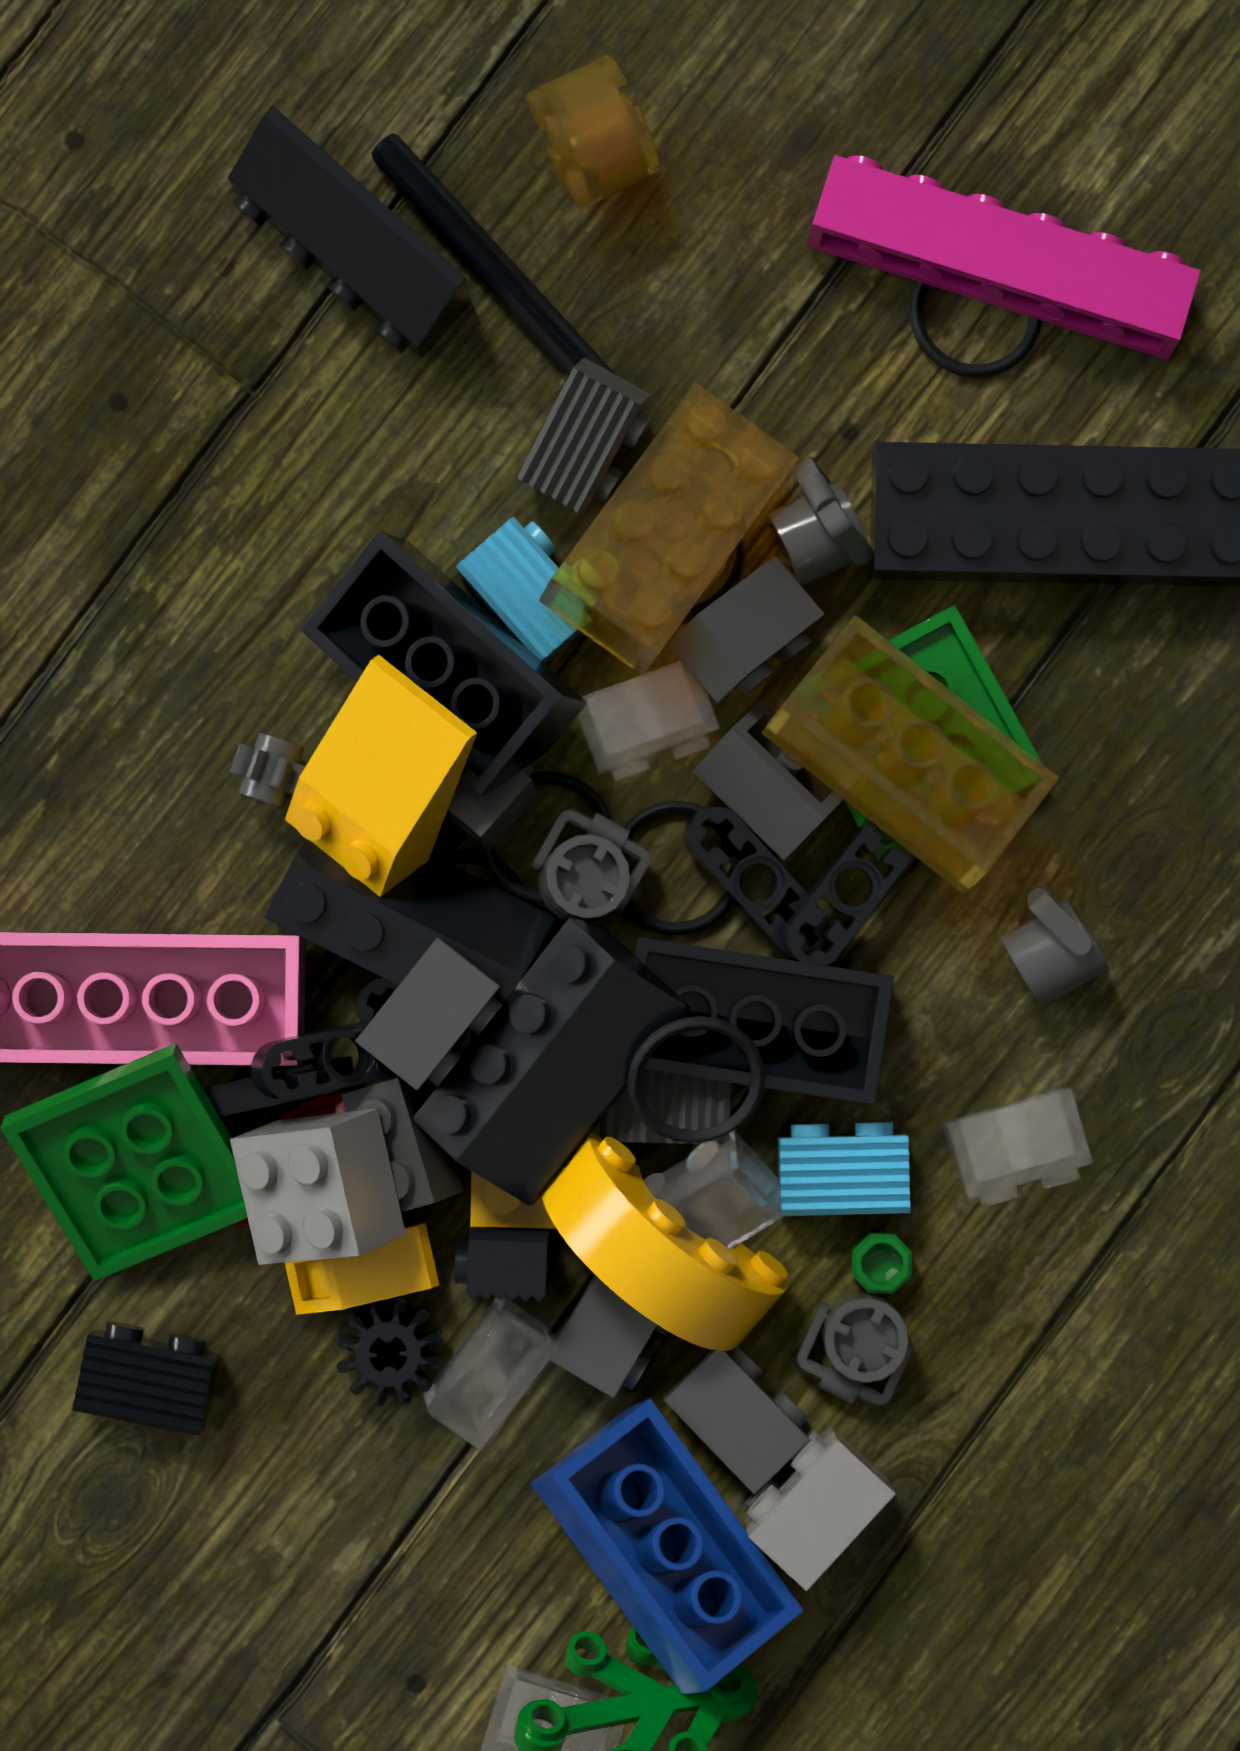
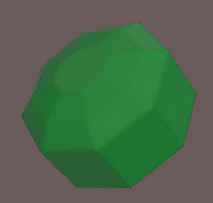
[850,1232,912,1294]

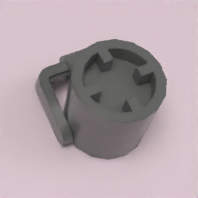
[766,456,874,588]
[530,807,650,922]
[1001,885,1110,1008]
[794,1291,914,1407]

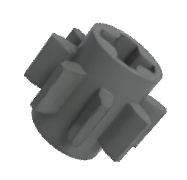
[229,733,306,809]

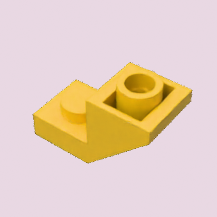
[285,1223,440,1315]

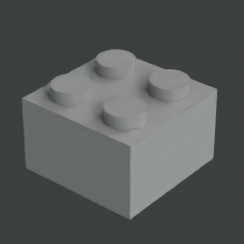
[230,1108,406,1265]
[744,1425,896,1591]

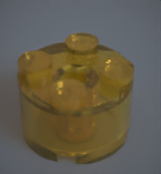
[525,54,660,208]

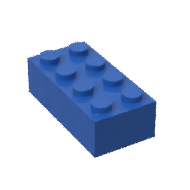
[530,1399,804,1694]

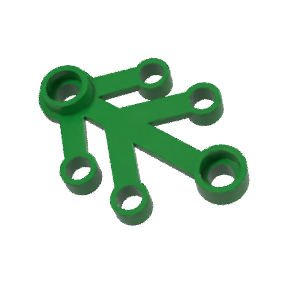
[513,1626,757,1751]

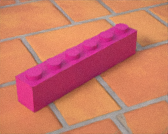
[806,155,1201,360]

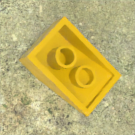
[285,655,477,897]

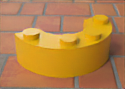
[541,1132,790,1351]

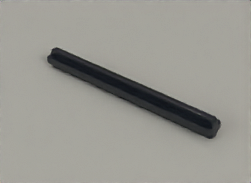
[371,133,616,375]

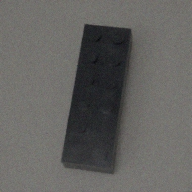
[870,442,1240,587]

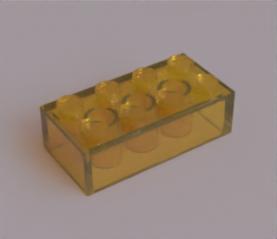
[538,382,799,676]
[761,615,1059,895]

